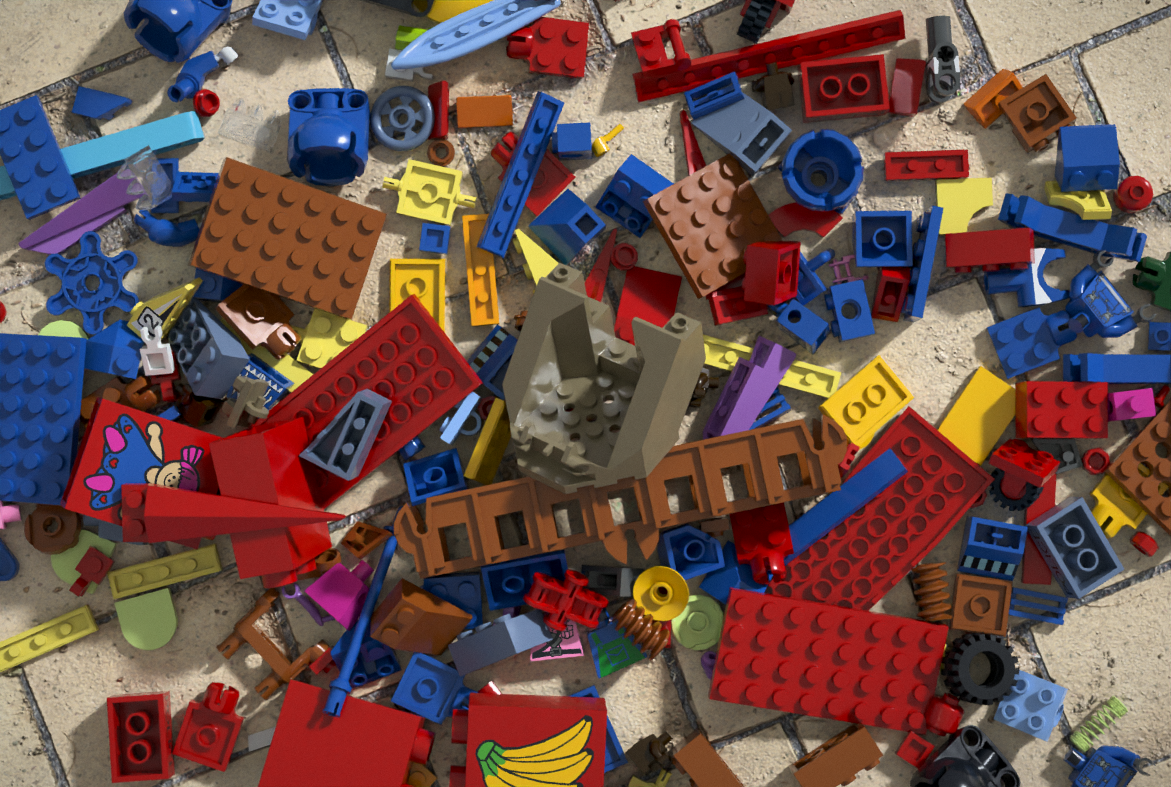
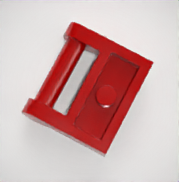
[631,19,692,79]

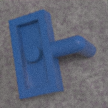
[796,248,835,306]

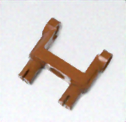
[216,588,330,700]

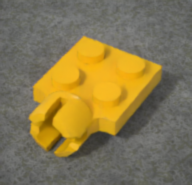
[1089,463,1168,539]

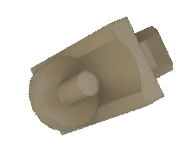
[221,376,269,428]

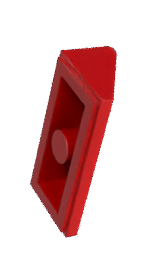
[887,58,926,117]
[428,81,449,140]

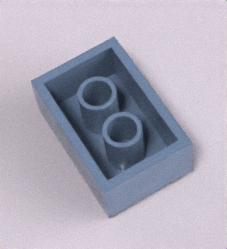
[1025,497,1124,599]

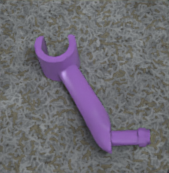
[282,582,335,626]

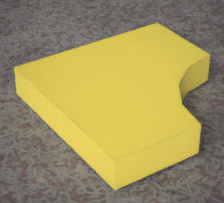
[935,178,993,236]
[1044,181,1112,220]

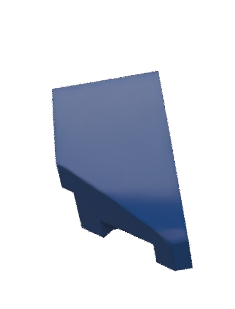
[71,86,132,120]

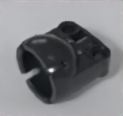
[910,725,1021,787]

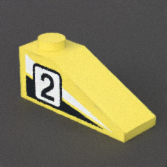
[127,277,203,340]

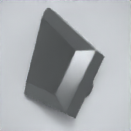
[1032,438,1083,474]

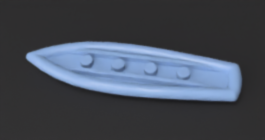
[391,0,561,70]

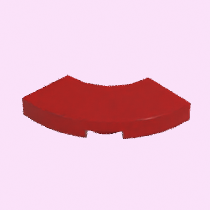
[769,202,843,238]

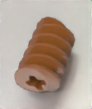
[911,562,953,621]
[608,599,670,661]

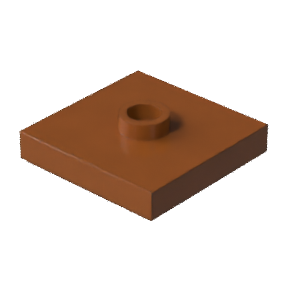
[949,573,1013,637]

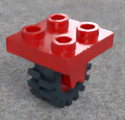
[736,0,795,44]
[988,438,1060,511]

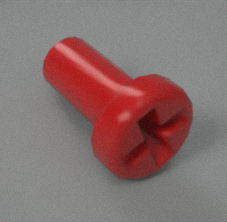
[1154,385,1171,408]

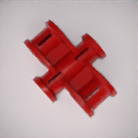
[523,569,609,631]

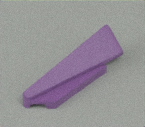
[18,167,148,255]
[703,336,796,440]

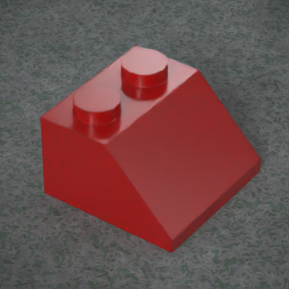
[742,241,801,305]

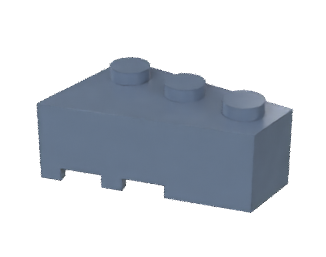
[299,389,392,481]
[448,609,553,676]

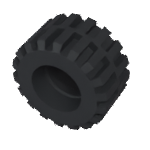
[941,633,1019,705]

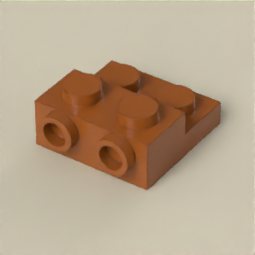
[998,74,1077,154]

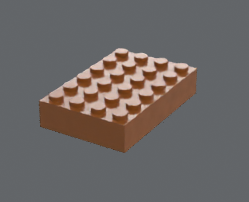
[188,157,387,320]

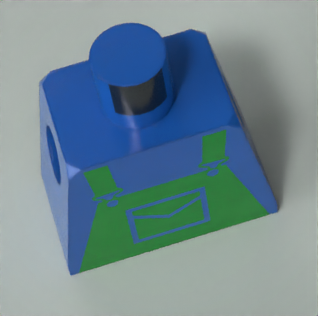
[587,607,647,679]

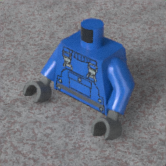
[1065,250,1156,338]
[1064,745,1156,787]

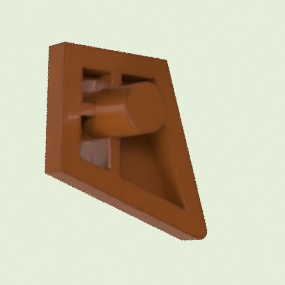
[341,521,392,560]

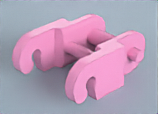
[829,254,869,285]

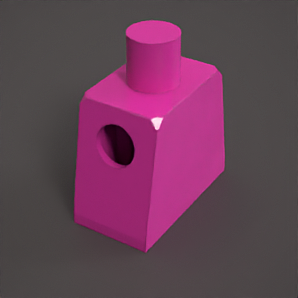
[1108,388,1156,422]
[304,560,374,631]

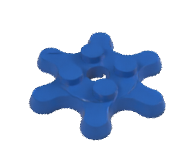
[45,231,139,335]

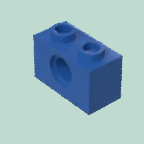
[551,122,592,161]
[824,279,875,343]

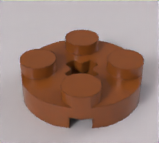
[24,504,81,555]

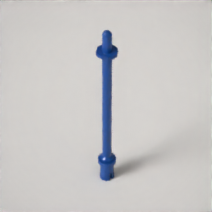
[322,506,403,718]

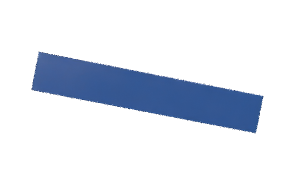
[476,91,564,258]
[784,448,908,566]

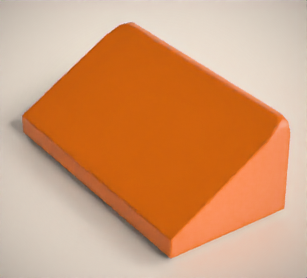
[964,69,1023,129]
[456,95,513,128]

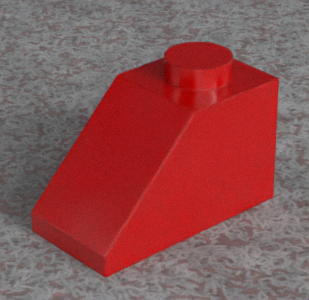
[871,267,910,322]

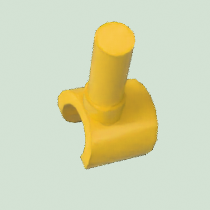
[592,124,624,157]

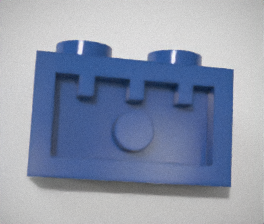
[171,172,219,202]

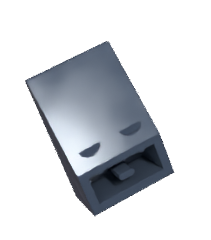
[691,84,792,177]
[167,297,250,399]

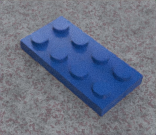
[0,95,81,220]
[901,205,943,322]

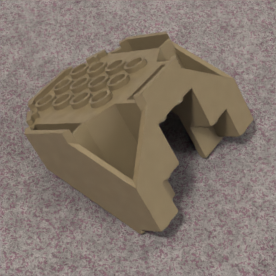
[502,263,706,494]

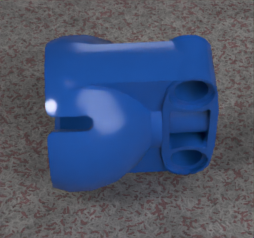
[124,0,232,63]
[287,88,371,186]
[778,129,864,215]

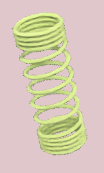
[1069,696,1128,753]

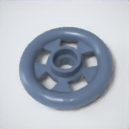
[370,86,435,151]

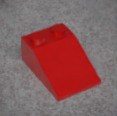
[614,266,682,346]

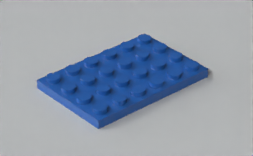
[0,333,87,505]

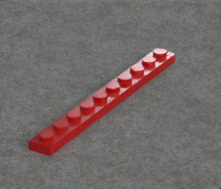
[632,10,906,102]

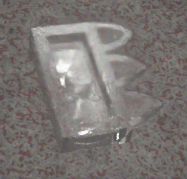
[218,98,281,153]
[117,145,173,210]

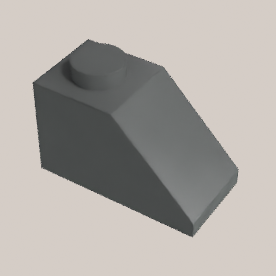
[581,565,645,597]

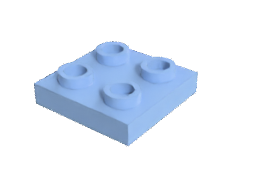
[252,0,323,40]
[439,392,482,445]
[994,670,1068,742]

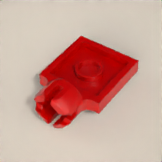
[506,17,589,79]
[491,132,576,217]
[729,502,794,585]
[172,682,244,772]

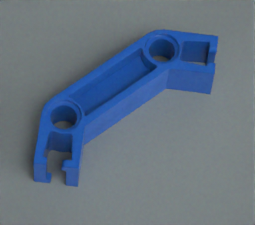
[998,193,1148,262]
[1063,353,1171,384]

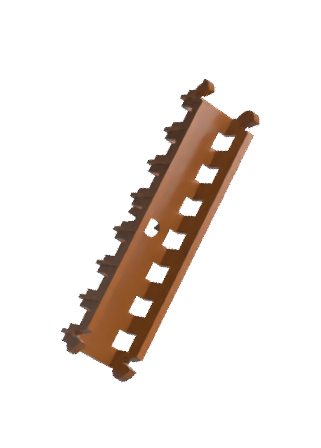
[394,415,847,579]

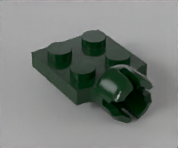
[1132,252,1171,312]

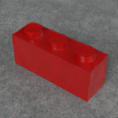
[945,228,1035,274]

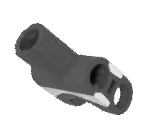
[925,16,960,104]

